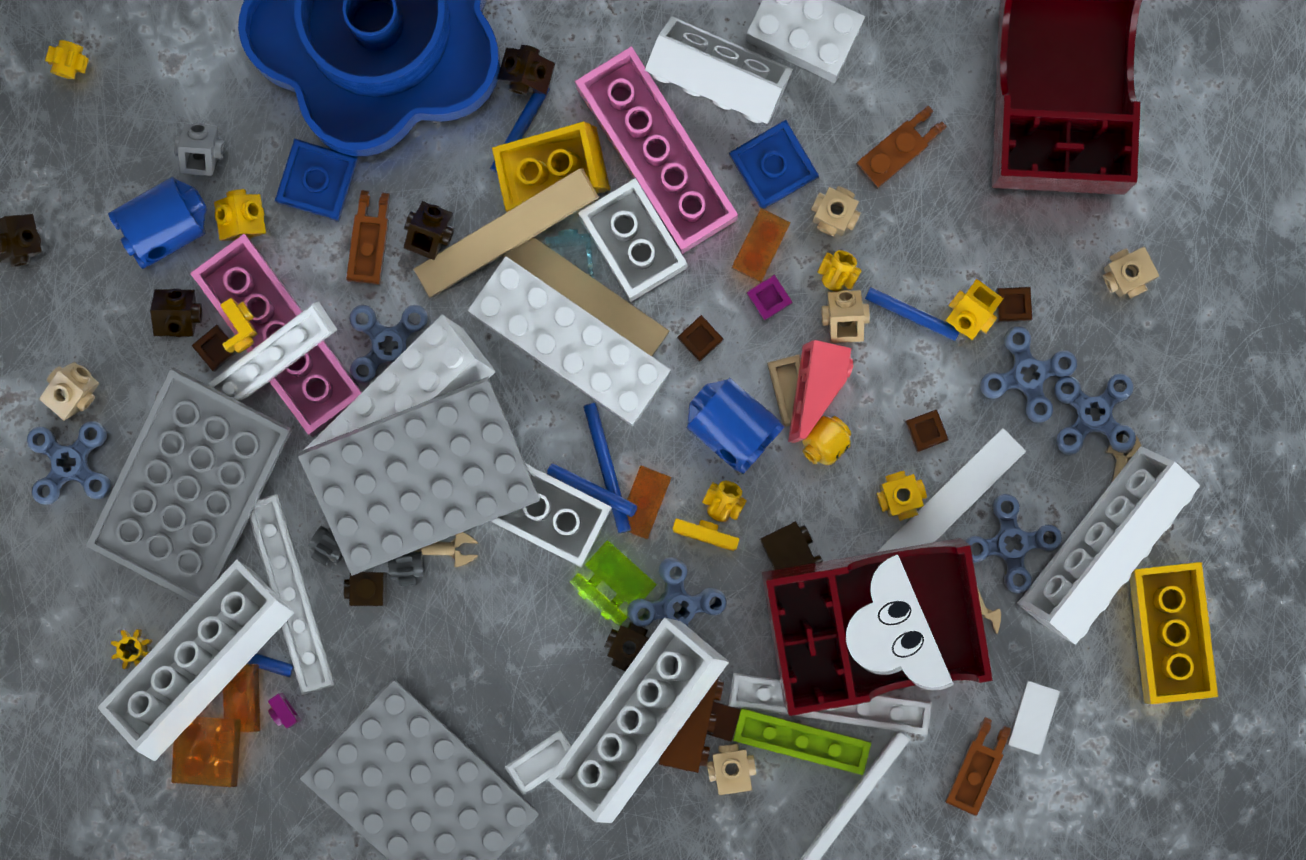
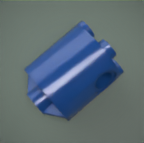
[108,176,208,269]
[686,378,785,474]

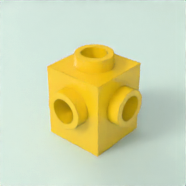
[214,189,266,241]
[945,279,1004,340]
[876,470,927,521]

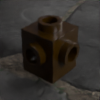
[497,45,555,95]
[403,201,455,260]
[0,214,42,267]
[150,288,202,337]
[604,622,649,671]

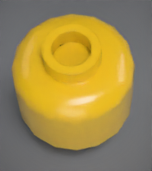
[802,416,851,465]

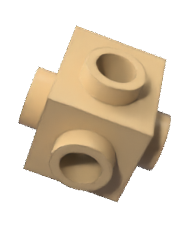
[811,186,861,237]
[1103,246,1159,299]
[821,290,870,343]
[39,362,99,420]
[707,743,756,795]

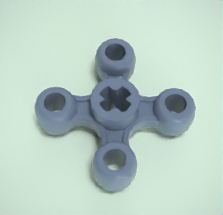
[349,305,428,383]
[980,326,1077,423]
[1054,374,1136,455]
[27,421,112,505]
[965,494,1062,593]
[627,557,727,627]

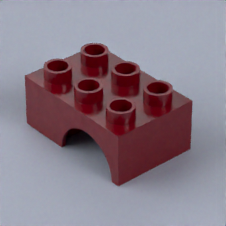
[992,0,1142,195]
[761,538,993,716]

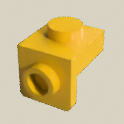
[220,298,258,353]

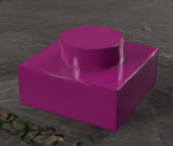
[746,274,793,321]
[268,693,301,729]

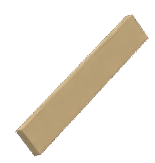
[414,168,599,298]
[502,237,669,356]

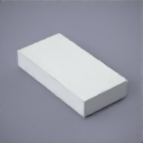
[1007,681,1060,755]
[505,729,571,795]

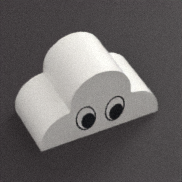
[846,555,954,690]

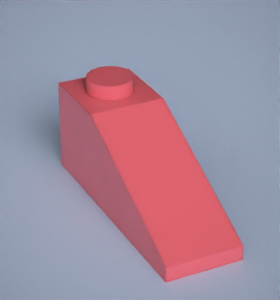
[788,340,853,443]

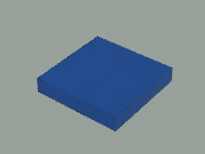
[729,120,819,211]
[275,138,359,222]

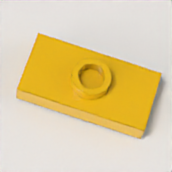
[672,518,740,552]

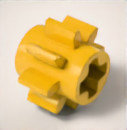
[45,40,89,80]
[817,250,861,292]
[702,480,747,522]
[111,629,152,669]

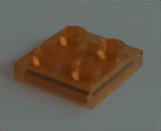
[171,716,241,787]

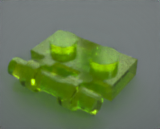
[570,540,657,627]

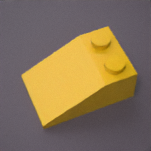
[492,121,610,212]

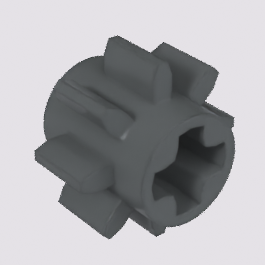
[308,526,343,566]
[388,551,424,586]

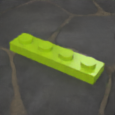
[733,708,872,775]

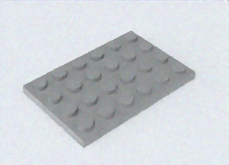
[86,368,292,603]
[298,377,540,576]
[299,678,539,860]

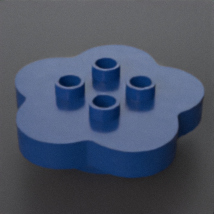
[238,0,501,156]

